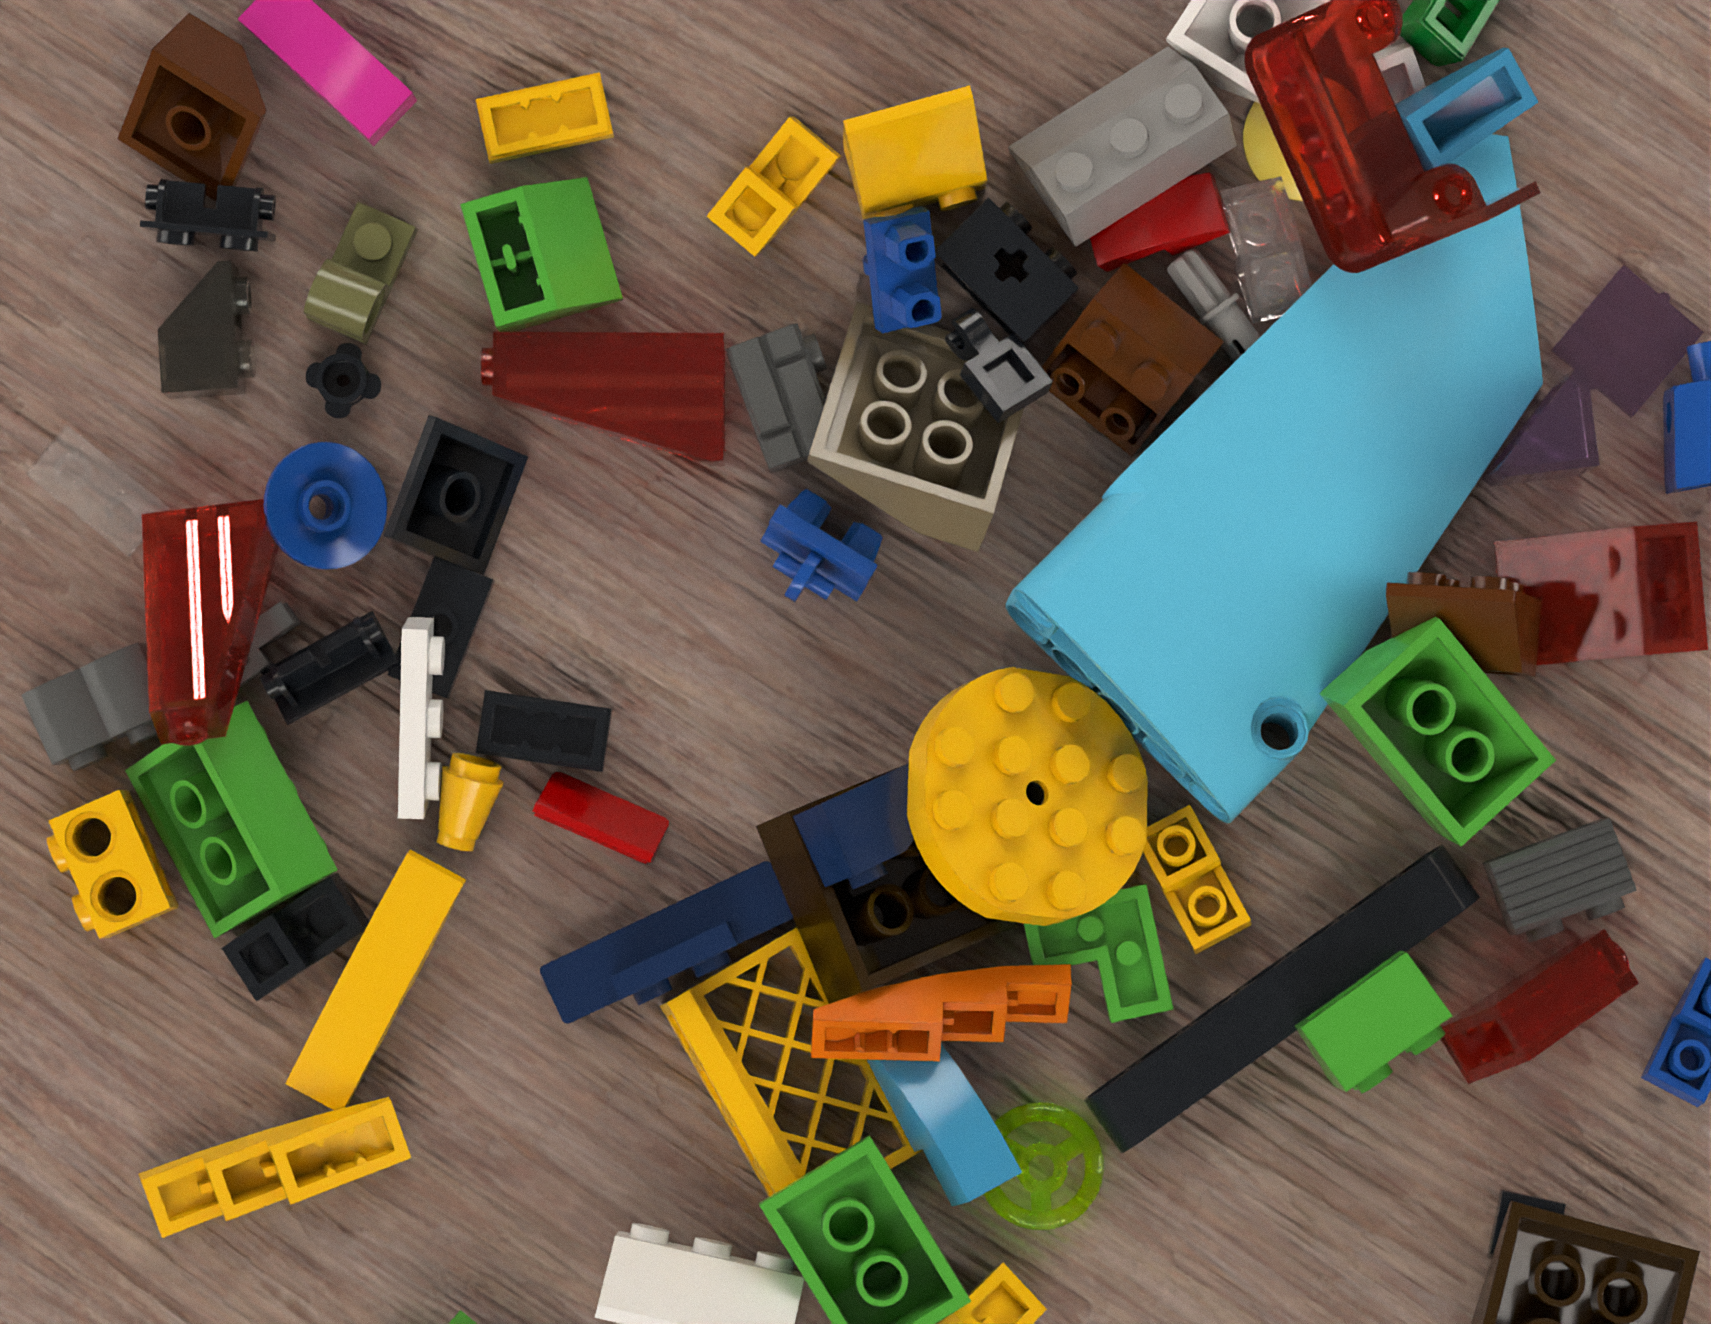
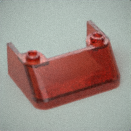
[1244,0,1541,273]

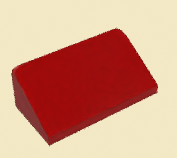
[532,772,669,864]

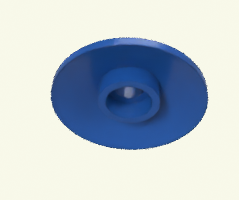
[264,442,387,570]

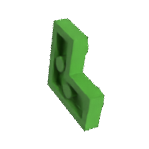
[1023,884,1174,1023]

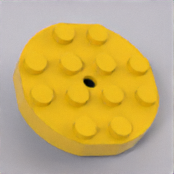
[907,667,1148,926]

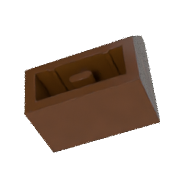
[1042,263,1224,457]
[1386,572,1541,677]

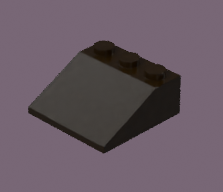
[756,766,1018,1004]
[1471,1201,1700,1324]

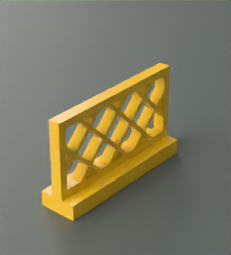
[660,928,923,1197]

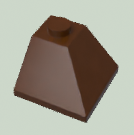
[117,13,267,201]

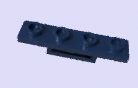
[540,861,793,1024]

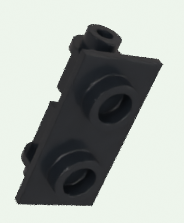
[140,179,276,252]
[260,611,400,725]

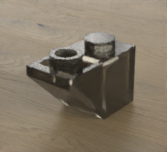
[158,260,256,399]

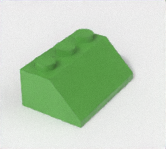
[1319,617,1556,847]
[125,701,338,939]

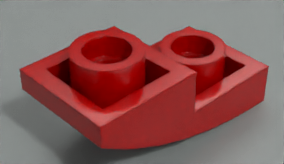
[1090,172,1230,272]

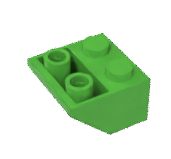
[460,177,623,335]
[1295,951,1452,1094]

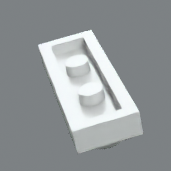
[398,617,445,819]

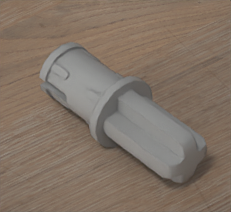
[1167,249,1261,363]

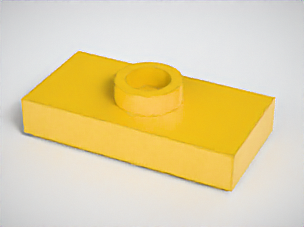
[475,72,614,164]

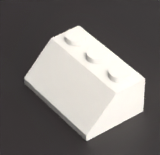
[595,1223,804,1324]

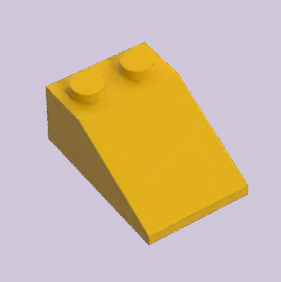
[843,85,987,219]

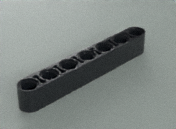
[1084,844,1480,1153]

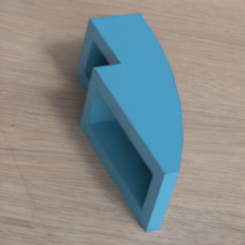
[1327,47,1538,205]
[867,1044,1022,1207]

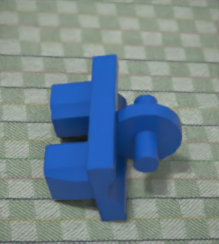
[862,206,942,334]
[760,489,883,602]

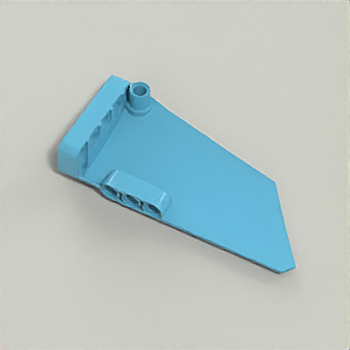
[1005,134,1543,823]

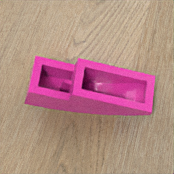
[238,0,417,147]

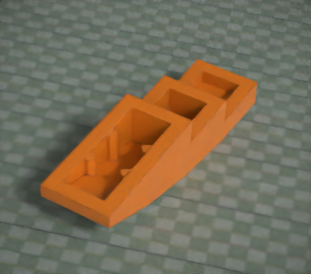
[811,964,1072,1062]

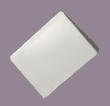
[1166,0,1344,109]

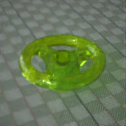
[983,1102,1104,1230]

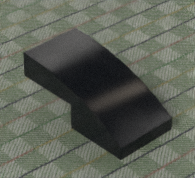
[221,873,370,1002]

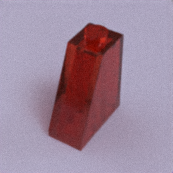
[1440,929,1639,1084]

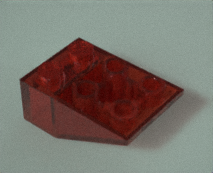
[1494,521,1708,666]

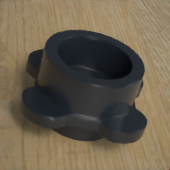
[306,343,382,419]

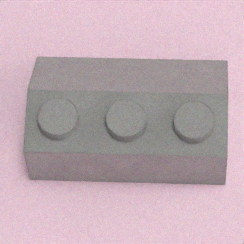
[1008,46,1237,247]

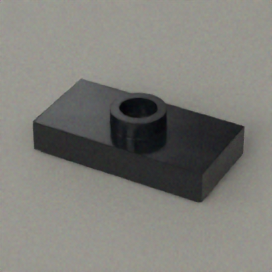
[388,557,495,699]
[476,690,613,772]

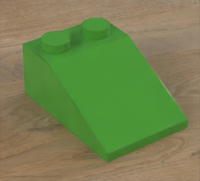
[759,1135,971,1324]

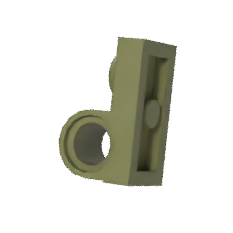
[304,202,418,345]

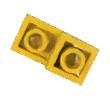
[1143,805,1252,955]

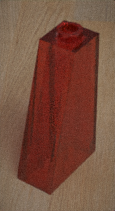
[481,332,726,466]
[142,499,279,746]

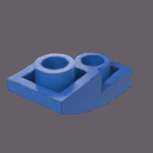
[1641,958,1711,1107]

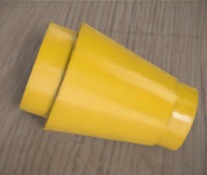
[436,753,504,851]

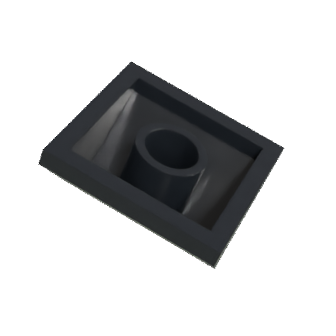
[383,415,528,575]

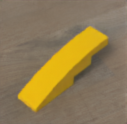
[285,849,466,1110]
[138,1097,411,1238]

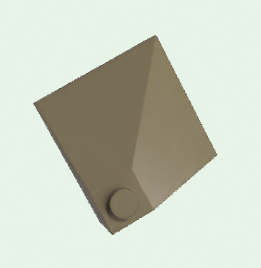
[807,302,1038,552]

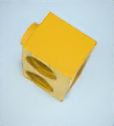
[46,790,179,939]

